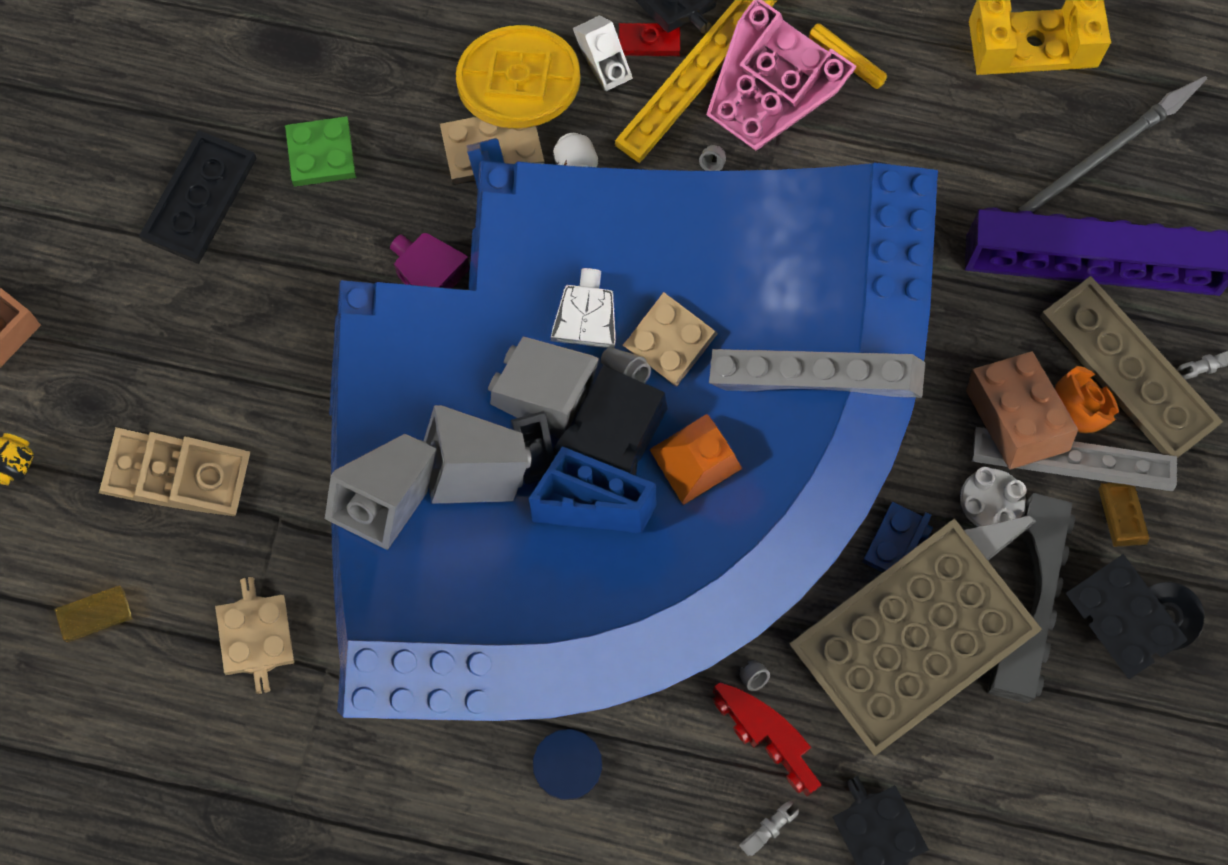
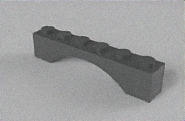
[987,493,1075,704]

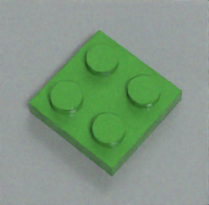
[285,116,356,187]

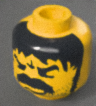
[0,433,34,485]

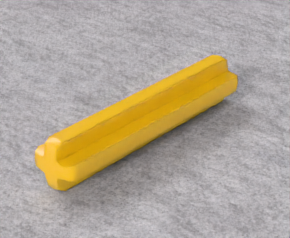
[809,23,887,89]

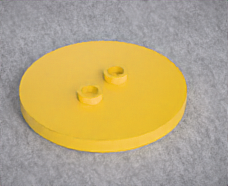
[456,25,580,128]

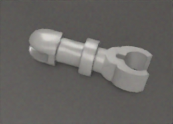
[1177,351,1228,380]
[739,801,799,856]

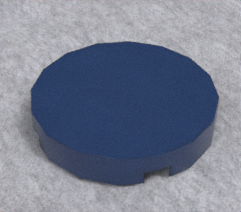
[533,729,602,801]

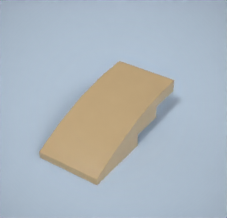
[99,427,250,516]

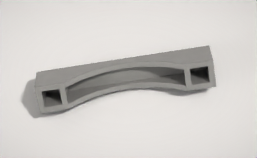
[709,349,925,398]

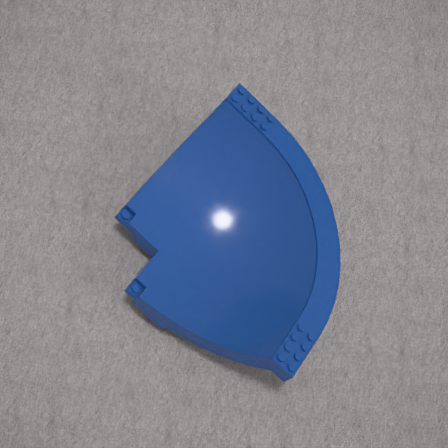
[329,161,938,721]

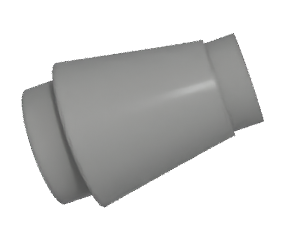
[601,347,651,383]

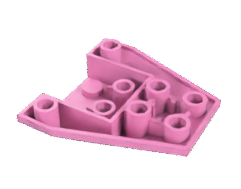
[706,0,856,151]

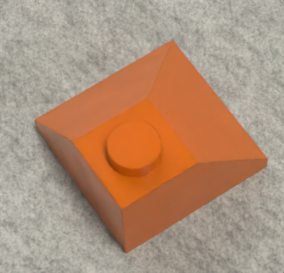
[649,414,742,505]

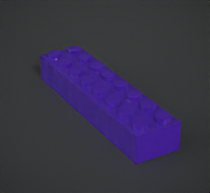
[965,207,1228,296]

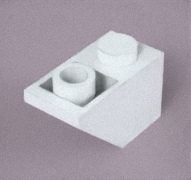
[573,15,633,91]

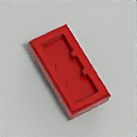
[619,23,680,56]

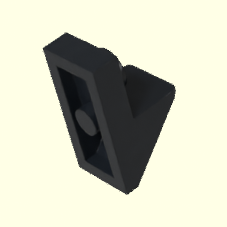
[510,411,555,485]

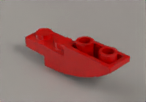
[712,682,822,797]

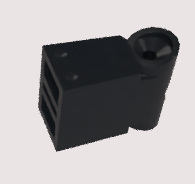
[553,365,668,476]

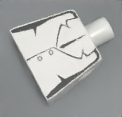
[551,268,616,348]

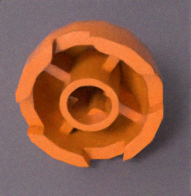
[1055,366,1119,433]

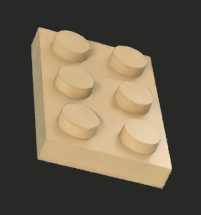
[440,117,544,185]

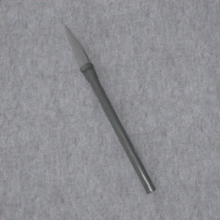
[1016,76,1207,212]

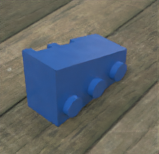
[529,446,657,533]

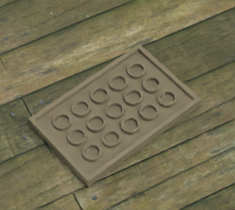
[789,519,1042,756]

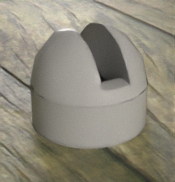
[699,145,726,171]
[739,660,770,691]

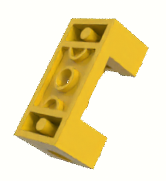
[969,0,1111,75]

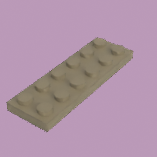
[1040,276,1223,459]

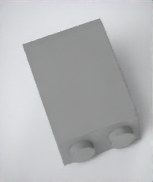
[488,336,599,439]
[423,405,531,504]
[324,434,437,550]

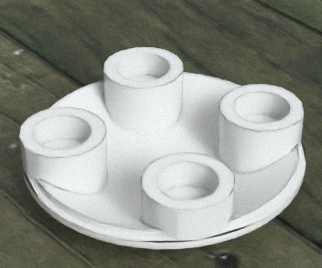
[960,467,1027,527]

